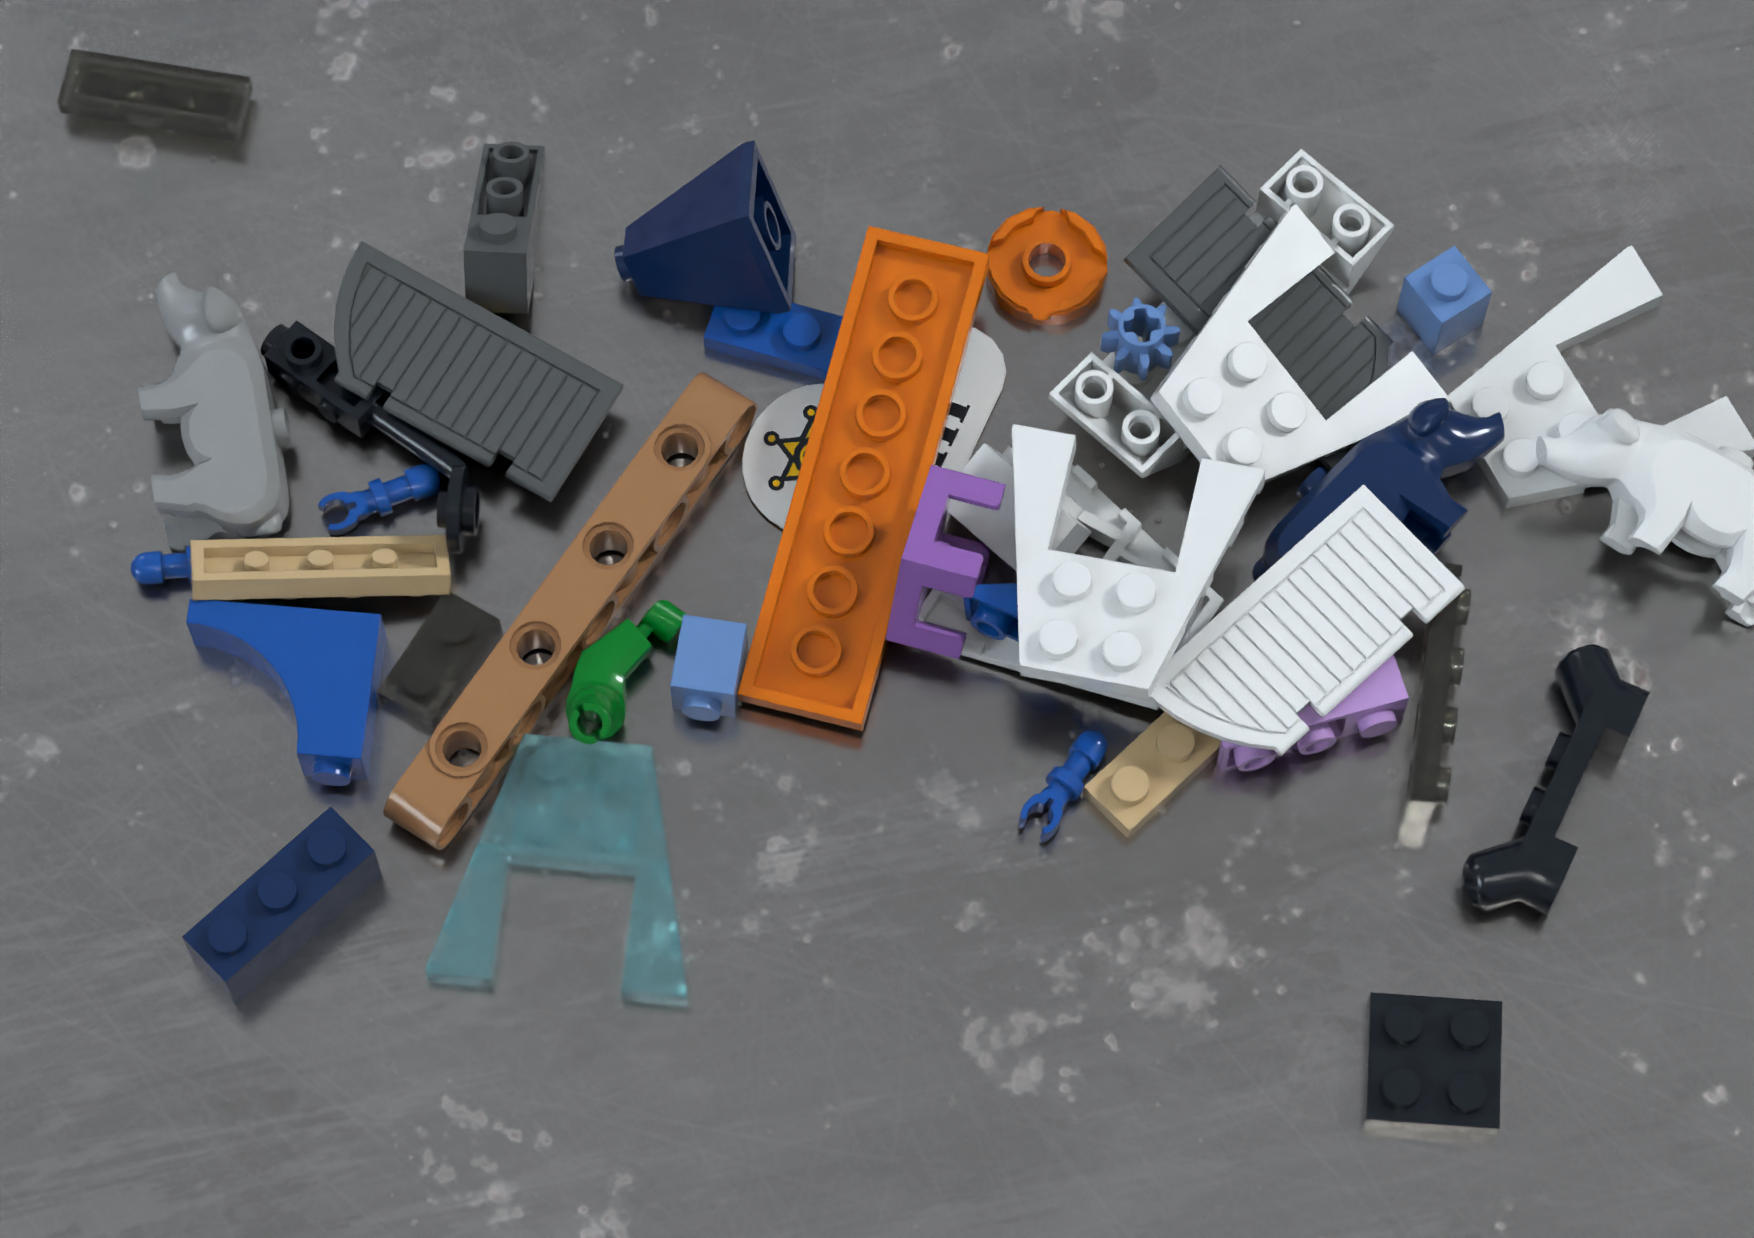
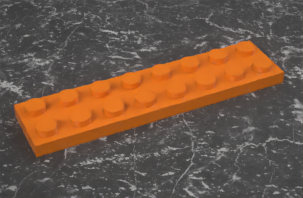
[737,226,990,731]

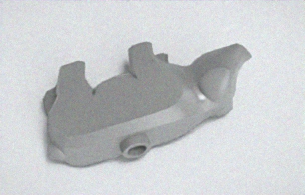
[138,272,292,552]

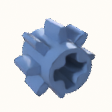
[1100,297,1180,381]

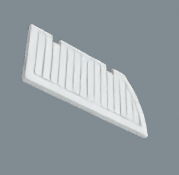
[1149,484,1465,756]

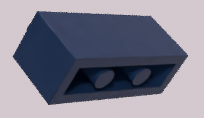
[182,806,382,1006]

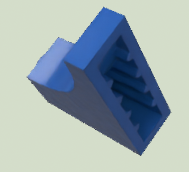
[186,599,387,786]

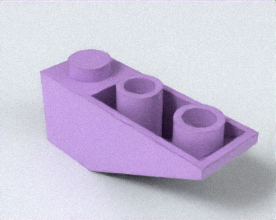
[1217,654,1409,772]

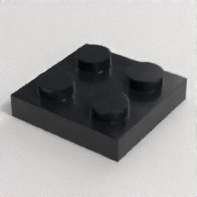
[1364,992,1502,1136]

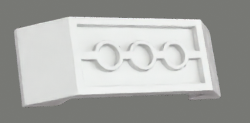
[1049,149,1394,478]

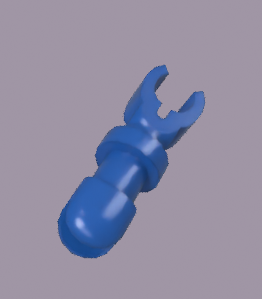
[318,464,440,536]
[130,545,192,585]
[1018,730,1108,843]

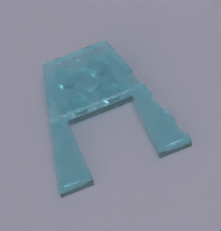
[425,734,688,1006]

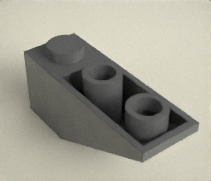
[463,142,545,314]

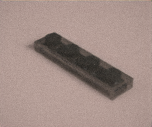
[1403,562,1471,826]

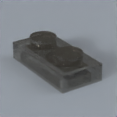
[377,592,502,731]

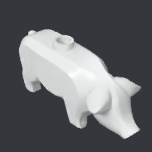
[1536,408,1754,627]

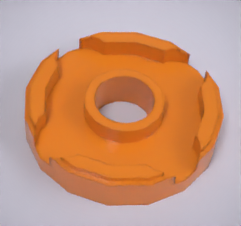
[986,207,1108,326]

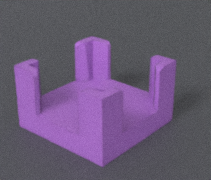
[885,465,1006,660]

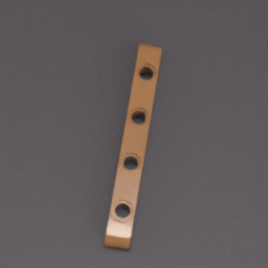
[383,372,757,850]

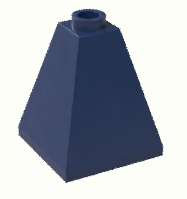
[614,140,796,314]

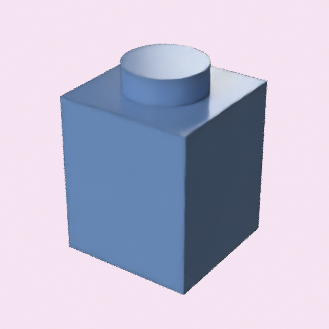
[1396,245,1492,356]
[670,615,748,721]

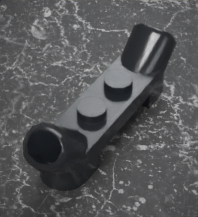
[1462,644,1650,915]

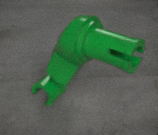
[565,600,686,744]

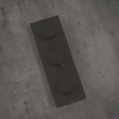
[57,49,253,142]

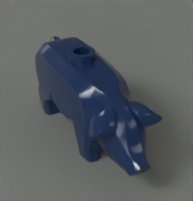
[1252,398,1505,581]

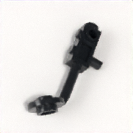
[261,320,480,554]

